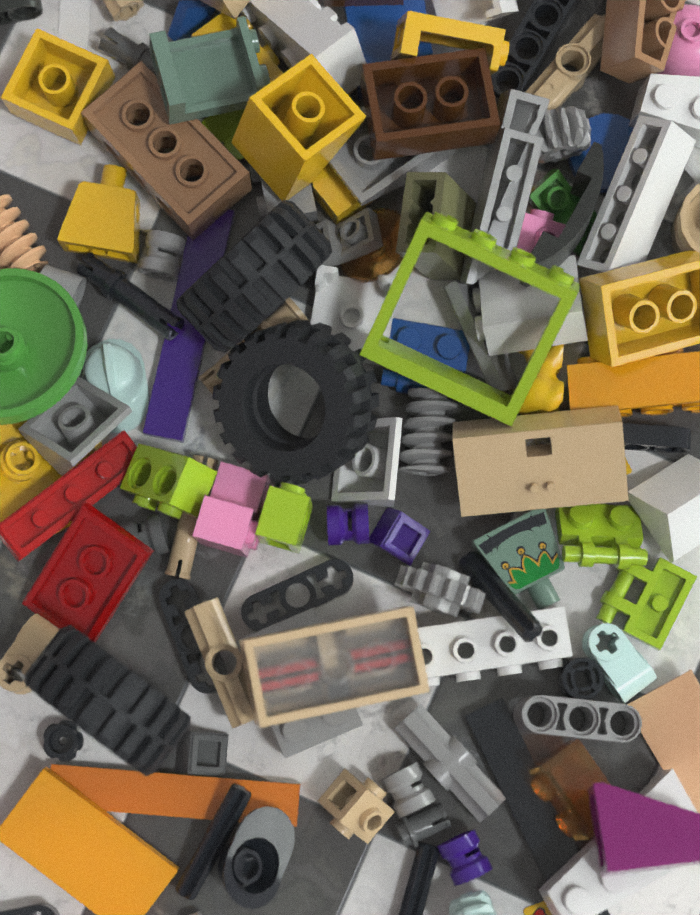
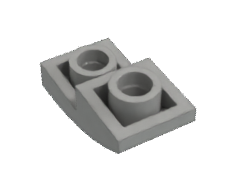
[315,207,383,267]

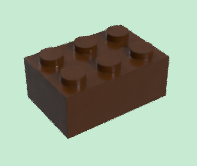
[360,47,500,161]

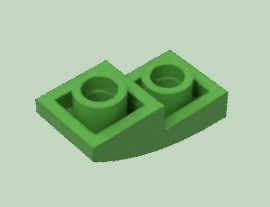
[528,169,597,257]

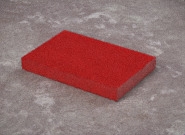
[22,503,154,643]

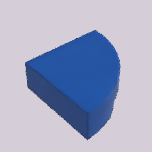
[167,0,215,41]

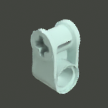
[582,623,657,704]

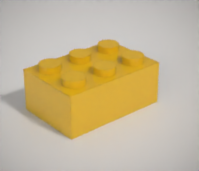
[579,250,700,367]

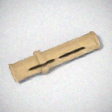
[164,455,219,580]

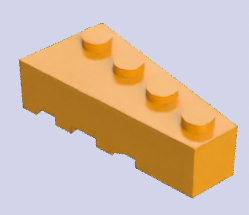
[567,348,700,417]

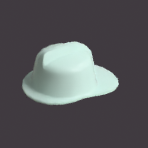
[81,339,149,433]

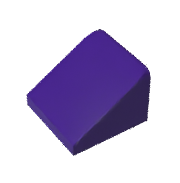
[369,507,431,566]

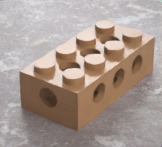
[81,61,252,240]

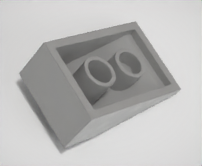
[328,106,455,206]

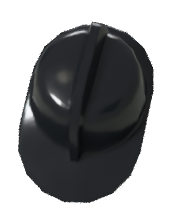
[218,806,295,909]

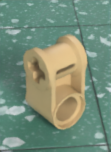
[0,614,60,695]

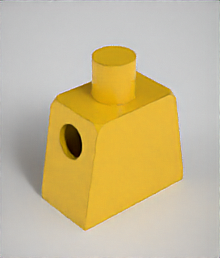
[57,164,140,264]

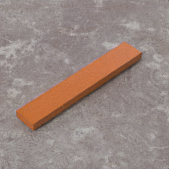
[51,764,301,827]

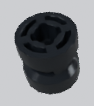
[558,658,604,700]

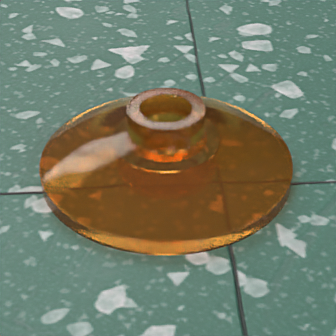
[340,208,403,283]

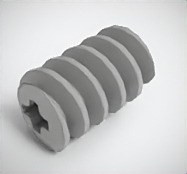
[398,388,458,476]

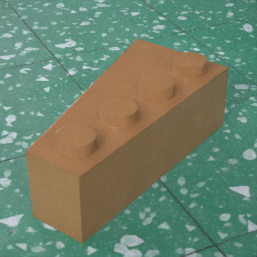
[600,0,685,84]

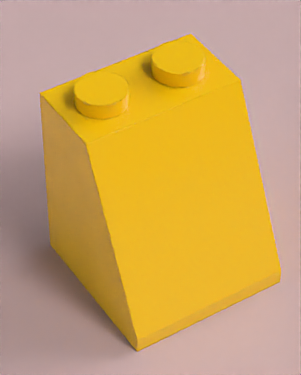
[231,54,366,201]

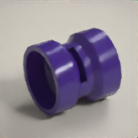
[327,503,370,546]
[437,829,493,886]

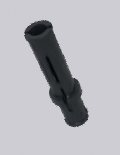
[76,252,185,341]

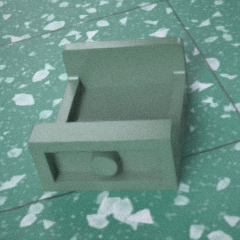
[149,16,270,125]

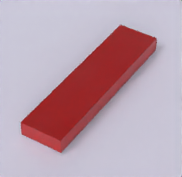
[0,430,137,562]

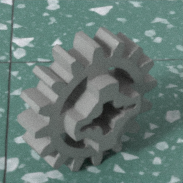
[394,562,486,617]

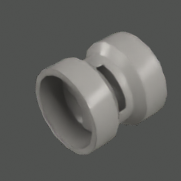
[138,230,186,281]
[380,762,436,818]

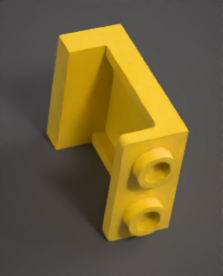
[391,11,509,75]

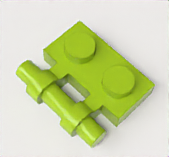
[555,504,648,569]
[596,548,697,651]

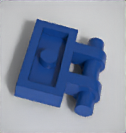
[381,318,470,397]

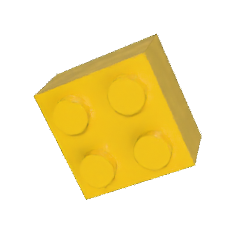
[1,28,116,145]

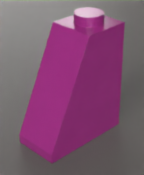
[587,782,700,877]

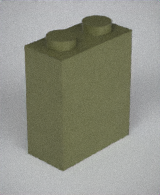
[396,172,476,281]

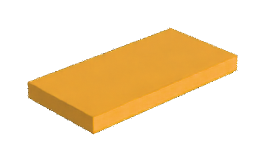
[0,766,180,915]

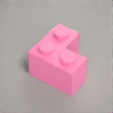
[192,461,271,558]

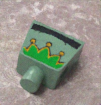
[471,509,565,610]

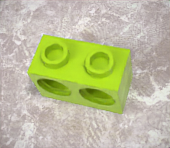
[120,443,218,519]
[255,482,313,554]

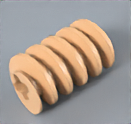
[0,194,48,273]

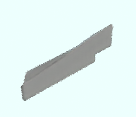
[460,89,550,285]

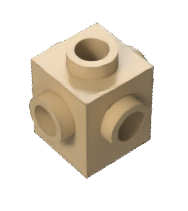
[318,769,395,844]

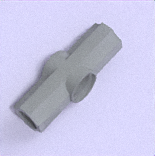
[395,704,506,822]

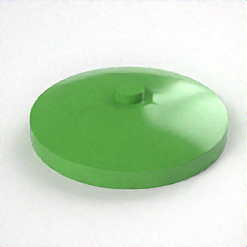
[0,268,87,425]

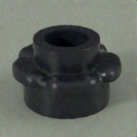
[43,720,84,762]

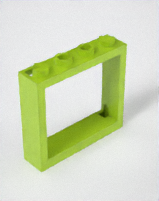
[359,211,580,427]

